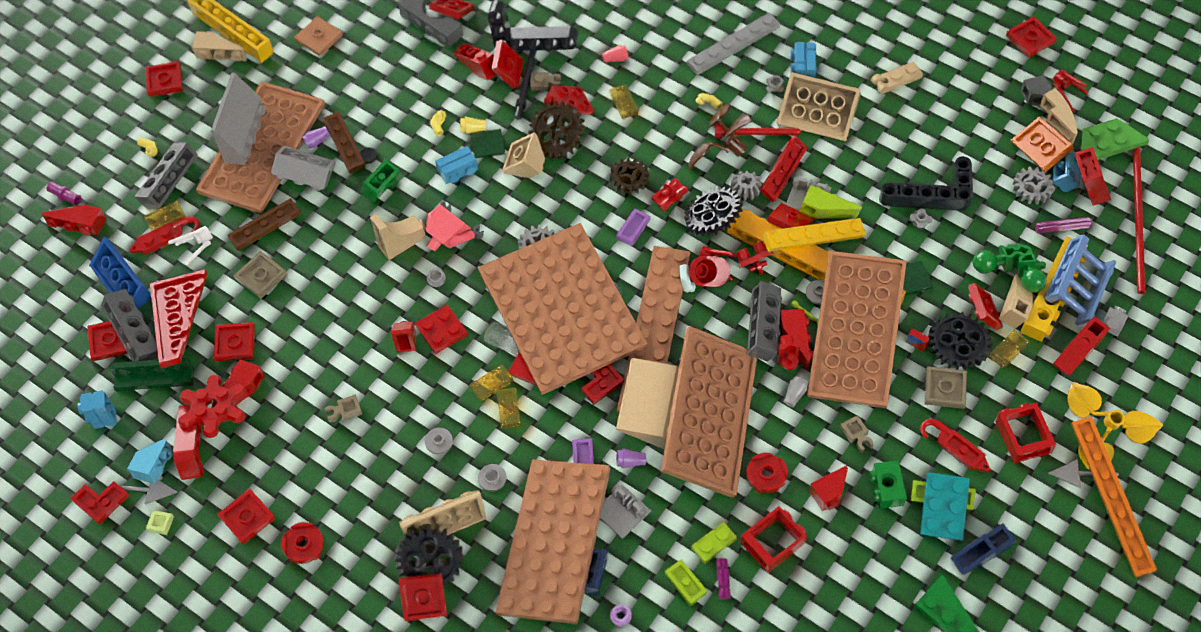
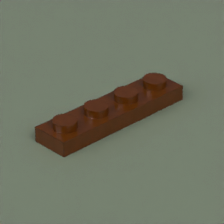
[322,112,366,174]
[227,198,301,251]

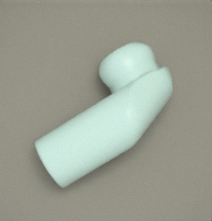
[679,264,696,293]

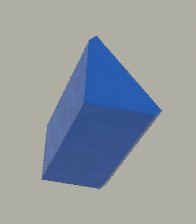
[89,237,152,309]

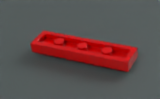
[760,136,808,202]

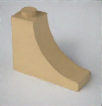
[370,214,426,260]

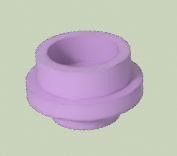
[610,605,632,626]

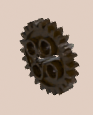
[528,101,586,159]

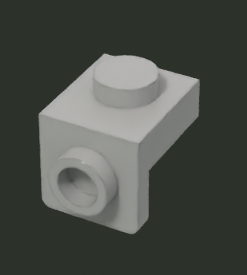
[1103,306,1129,337]

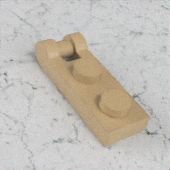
[871,61,923,94]

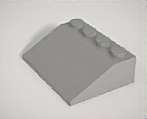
[211,73,265,165]

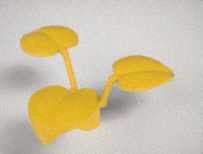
[1067,382,1163,470]

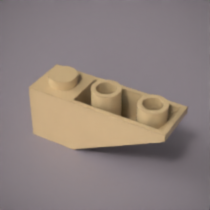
[192,32,247,61]
[999,273,1033,328]

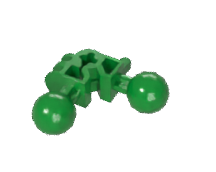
[972,243,1047,293]

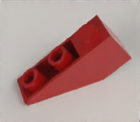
[453,44,496,81]
[42,205,107,236]
[780,309,813,369]
[1053,316,1110,377]
[211,359,265,408]

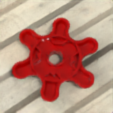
[178,375,247,438]

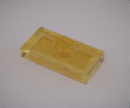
[610,84,639,119]
[144,201,186,231]
[989,329,1030,369]
[470,364,513,401]
[496,387,521,428]

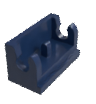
[584,548,608,596]

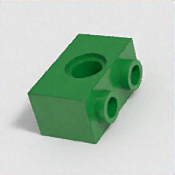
[360,159,400,203]
[869,461,907,509]

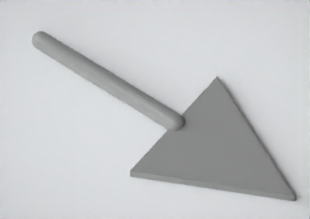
[1048,459,1119,488]
[120,479,178,504]

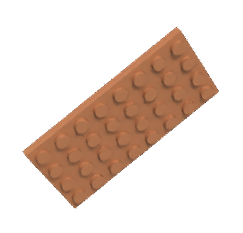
[196,81,325,214]
[807,251,907,408]
[661,326,757,498]
[495,460,610,624]

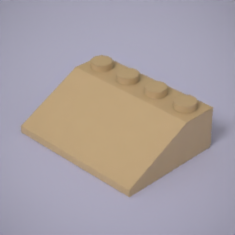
[777,72,861,142]
[616,358,679,449]
[399,490,487,544]

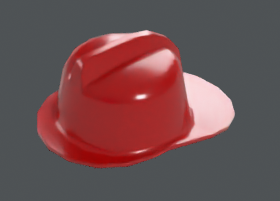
[689,256,730,287]

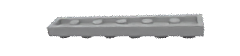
[687,13,780,75]

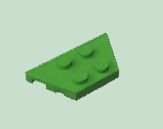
[1081,118,1149,160]

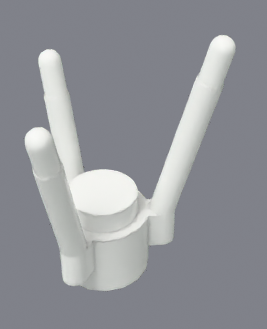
[168,226,213,265]

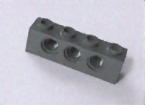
[134,143,198,209]
[747,281,782,362]
[101,289,158,362]

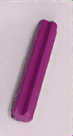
[1035,217,1091,233]

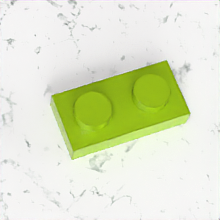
[691,522,737,564]
[665,559,707,606]

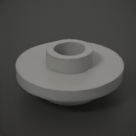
[806,280,825,304]
[425,428,453,454]
[478,464,507,491]

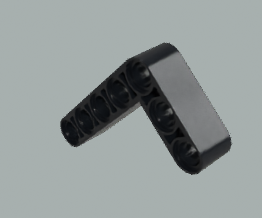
[488,0,579,51]
[879,156,973,211]

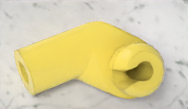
[696,93,723,110]
[430,110,446,136]
[137,137,158,157]

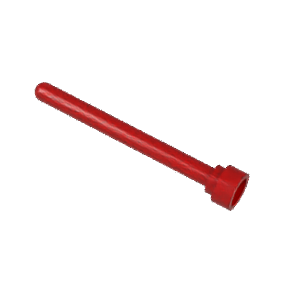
[715,124,801,139]

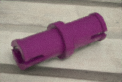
[46,182,82,206]

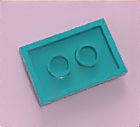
[920,472,970,541]

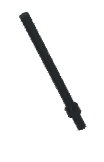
[515,50,537,120]

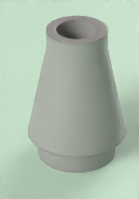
[783,377,808,407]

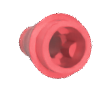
[602,44,629,63]

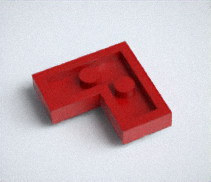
[581,364,624,405]
[70,481,130,525]

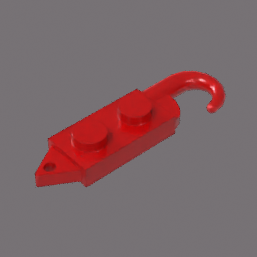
[129,216,200,255]
[920,418,991,472]

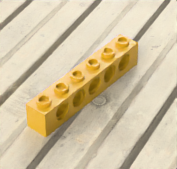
[187,0,274,63]
[1020,236,1088,342]

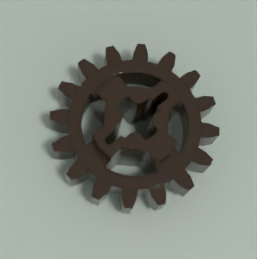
[610,158,649,195]

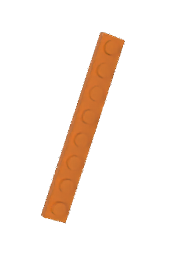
[1071,416,1157,578]

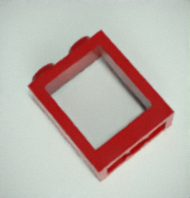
[1075,147,1111,206]
[995,403,1056,463]
[740,506,807,573]

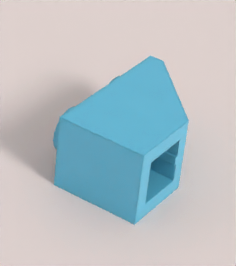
[127,439,172,484]

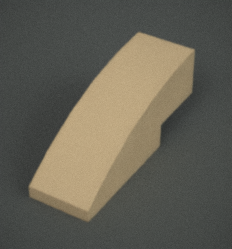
[1040,88,1078,144]

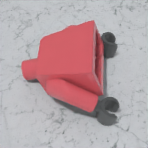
[426,201,484,252]

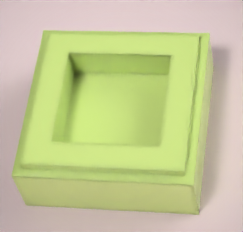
[146,510,174,535]

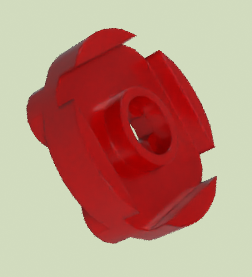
[746,453,788,493]
[281,522,324,564]

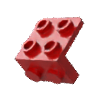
[543,86,594,124]

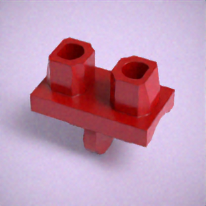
[652,178,688,212]
[737,241,772,275]
[777,335,800,370]

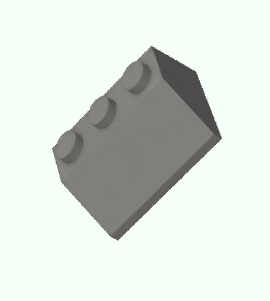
[271,145,336,190]

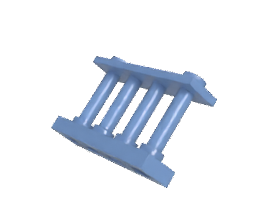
[1045,235,1116,326]

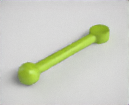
[791,301,819,326]

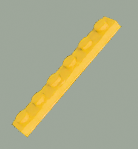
[762,218,866,252]

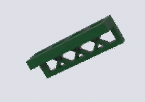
[110,358,194,391]

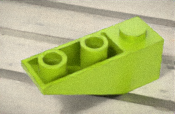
[799,185,862,219]

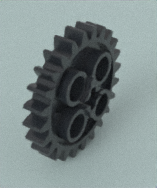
[684,187,743,237]
[928,311,993,371]
[395,524,464,587]

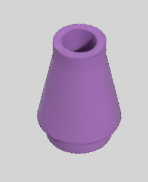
[303,126,330,149]
[616,448,646,469]

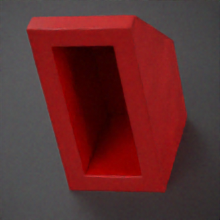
[391,321,416,352]
[809,466,848,511]

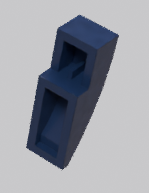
[950,523,1018,575]

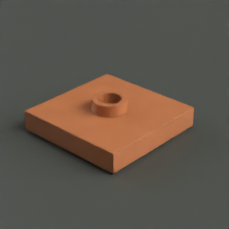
[294,16,343,56]

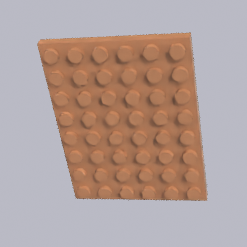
[478,223,647,395]

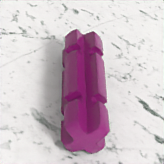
[716,558,731,600]

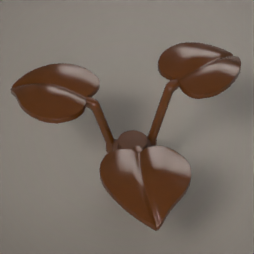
[689,103,752,171]

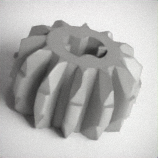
[730,169,762,201]

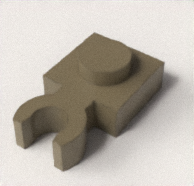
[531,72,561,91]
[325,394,362,422]
[840,415,873,453]

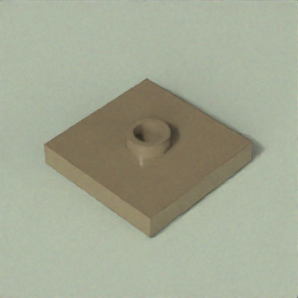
[233,251,287,299]
[924,366,967,409]

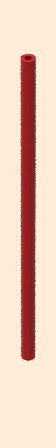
[1133,147,1145,294]

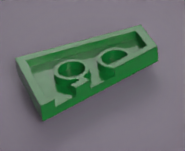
[914,574,979,632]

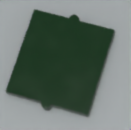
[471,129,505,159]
[903,261,933,295]

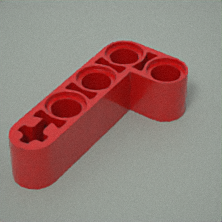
[173,405,203,480]

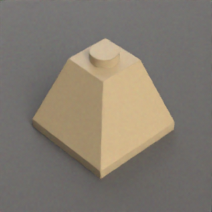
[502,133,545,178]

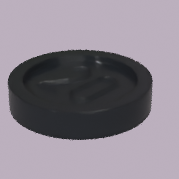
[360,147,377,164]

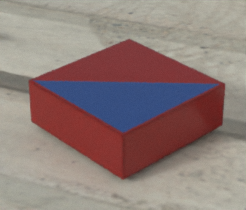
[906,328,929,352]

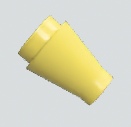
[460,117,486,134]

